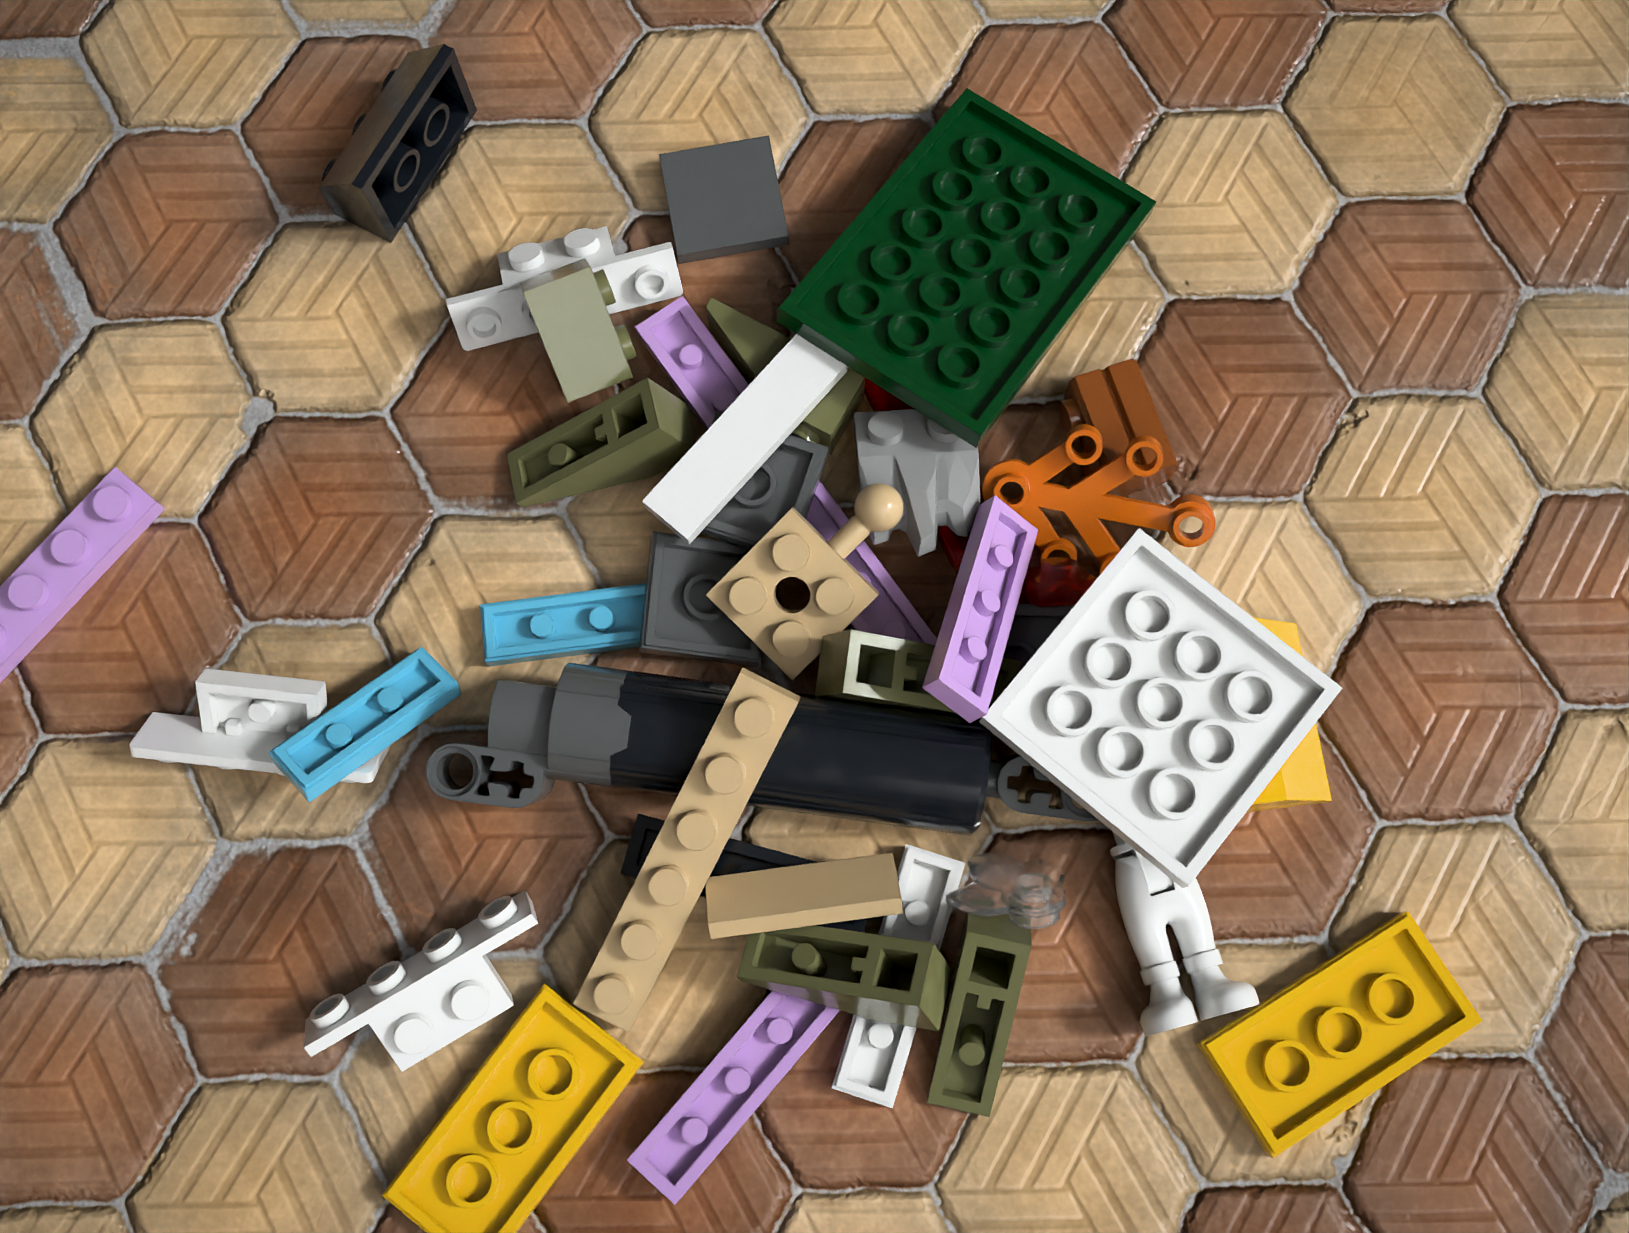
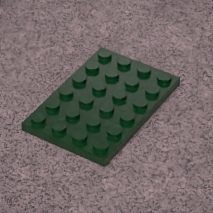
[777,88,1156,448]

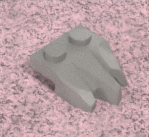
[854,409,980,557]

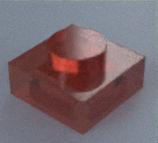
[1021,557,1097,606]

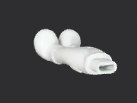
[1110,831,1260,1037]

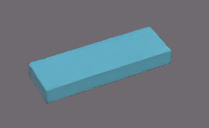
[480,583,646,667]
[269,646,461,803]

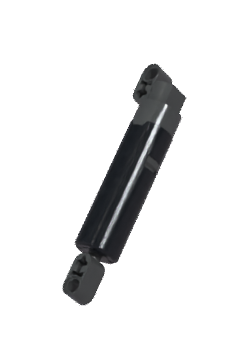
[426,663,1098,836]

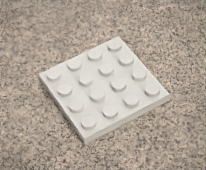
[979,528,1342,889]

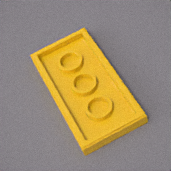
[1196,911,1483,1158]
[382,984,645,1233]

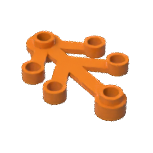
[982,424,1216,578]

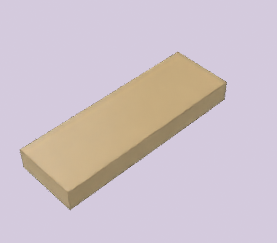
[705,852,903,939]

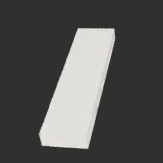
[642,334,847,545]
[831,844,965,1108]

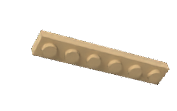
[573,668,800,1033]

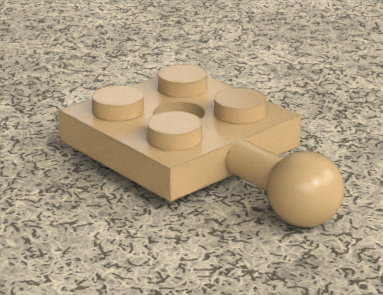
[706,483,904,680]

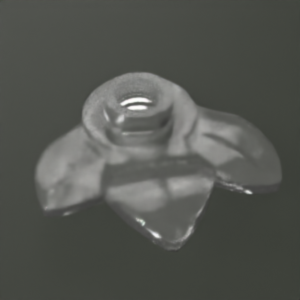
[946,853,1066,929]

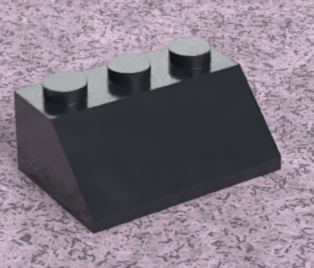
[319,44,477,243]

